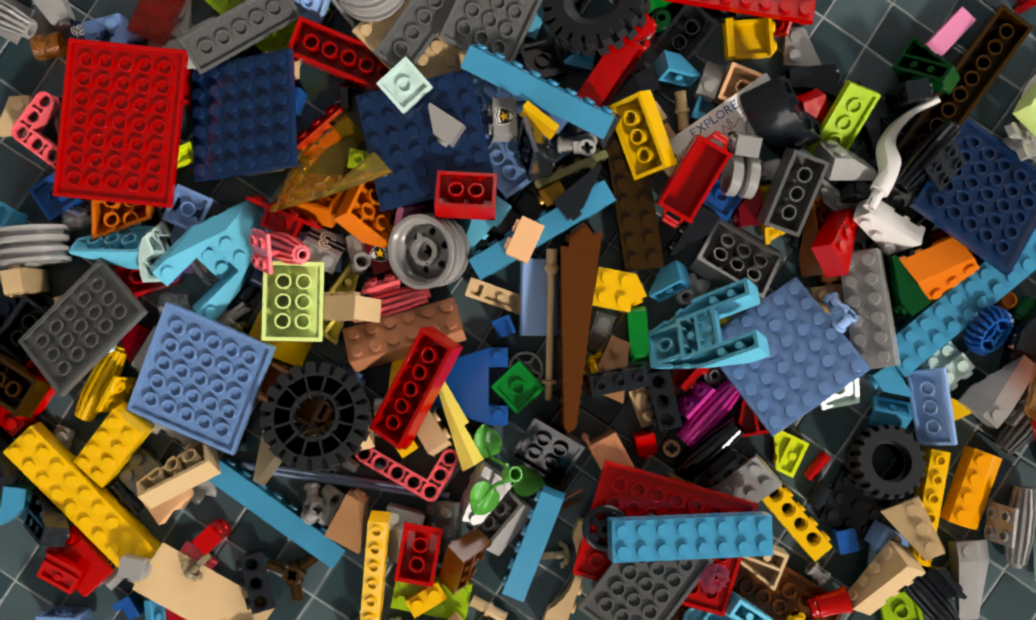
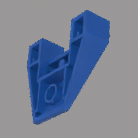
[432,347,508,425]

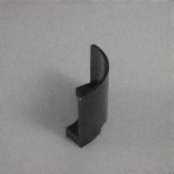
[739,76,824,156]

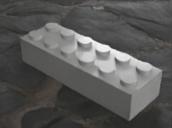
[841,248,901,369]

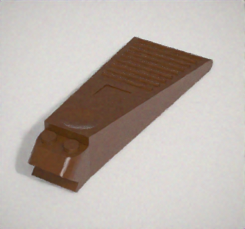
[557,221,602,433]

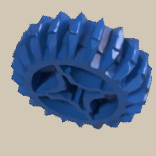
[963,305,1014,356]

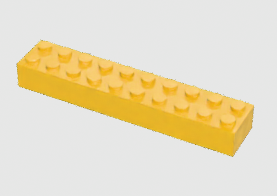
[3,422,162,584]

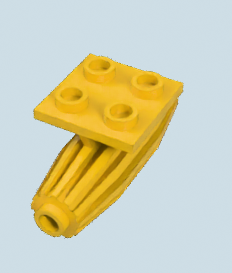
[74,344,138,422]

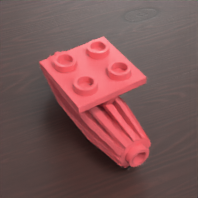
[249,228,311,275]
[353,271,432,324]

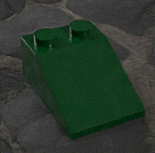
[883,255,931,317]

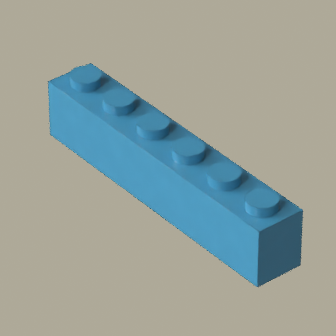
[501,485,566,602]

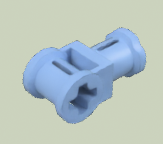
[823,292,858,333]

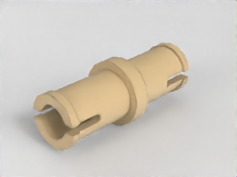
[674,90,690,131]
[469,595,508,620]

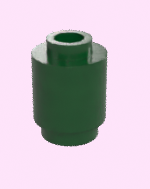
[651,9,671,33]
[1011,296,1036,324]

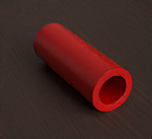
[802,451,831,482]

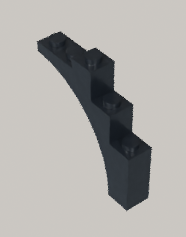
[785,64,889,160]

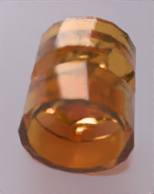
[30,31,68,61]

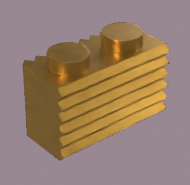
[536,179,565,210]

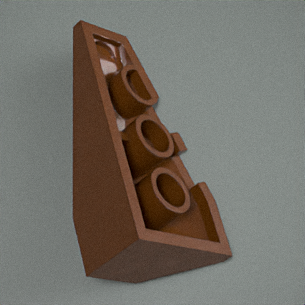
[799,197,827,277]

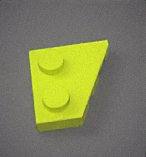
[773,431,810,478]

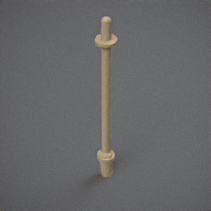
[541,249,559,402]

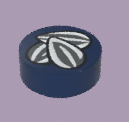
[69,21,85,40]

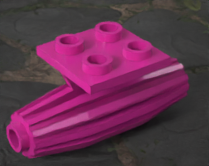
[676,379,741,447]

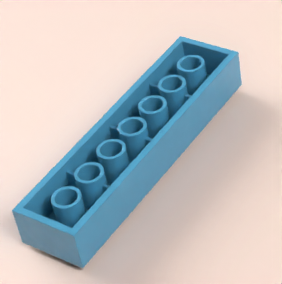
[469,180,616,281]
[607,511,773,563]

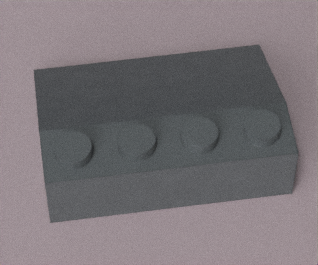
[688,218,783,302]

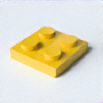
[592,267,637,313]

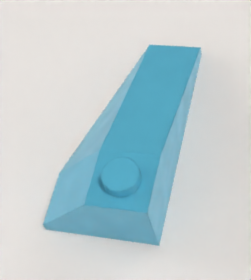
[460,196,512,254]
[68,226,155,269]

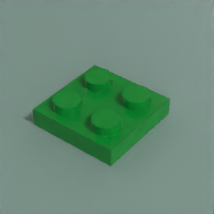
[491,360,545,414]

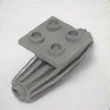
[0,0,38,45]
[984,485,1036,569]

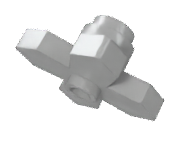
[1002,121,1036,161]

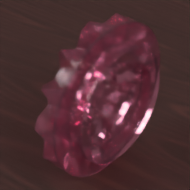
[700,564,730,594]

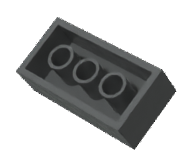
[756,147,830,237]

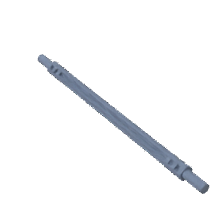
[241,461,450,500]

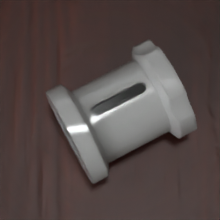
[804,560,831,586]

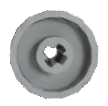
[720,153,761,199]

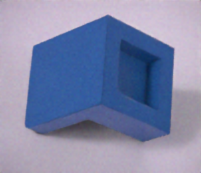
[491,314,516,339]
[831,528,860,555]
[112,591,145,620]

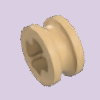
[662,439,680,457]

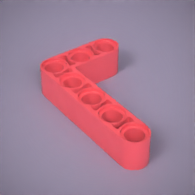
[11,92,60,169]
[355,448,459,502]

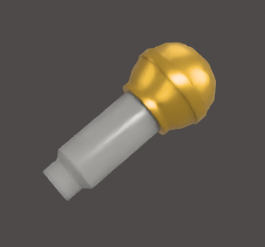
[719,311,743,328]

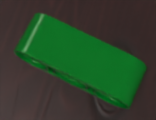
[626,305,649,362]

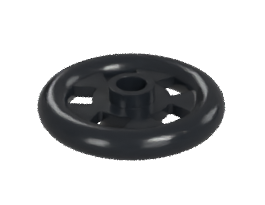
[582,504,627,552]

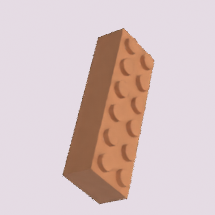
[342,297,467,373]

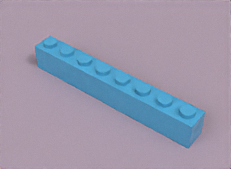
[460,43,616,140]
[208,458,347,569]

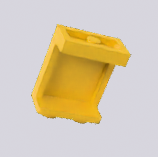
[722,18,777,61]

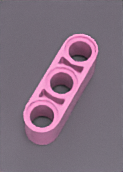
[924,6,976,56]

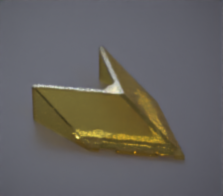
[270,115,393,212]

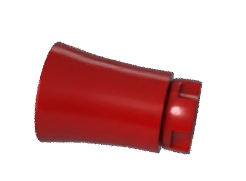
[807,586,853,619]

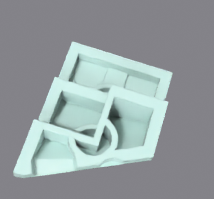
[138,220,171,283]

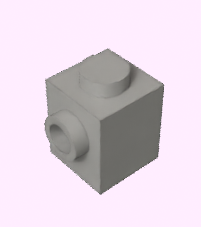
[117,554,152,583]

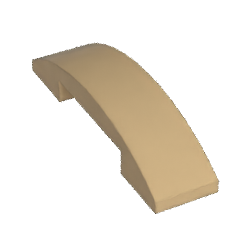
[464,277,520,315]

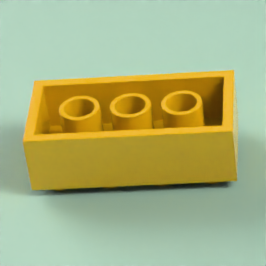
[73,402,155,488]

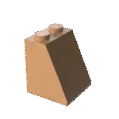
[324,487,369,554]

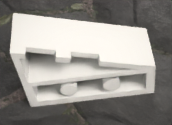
[853,199,926,256]

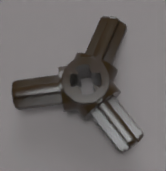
[266,553,319,602]

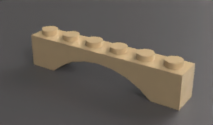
[541,516,586,620]

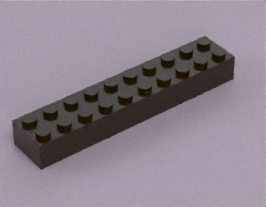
[896,4,1034,168]

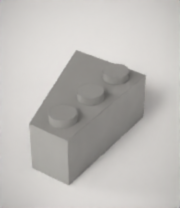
[459,460,513,529]

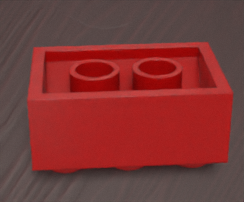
[434,170,497,220]

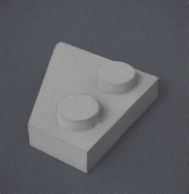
[782,27,821,67]

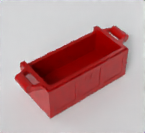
[577,37,651,107]
[654,130,733,228]

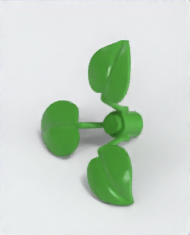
[469,424,546,515]

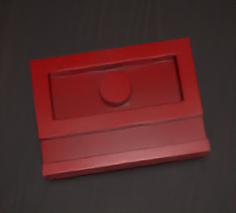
[36,550,85,595]

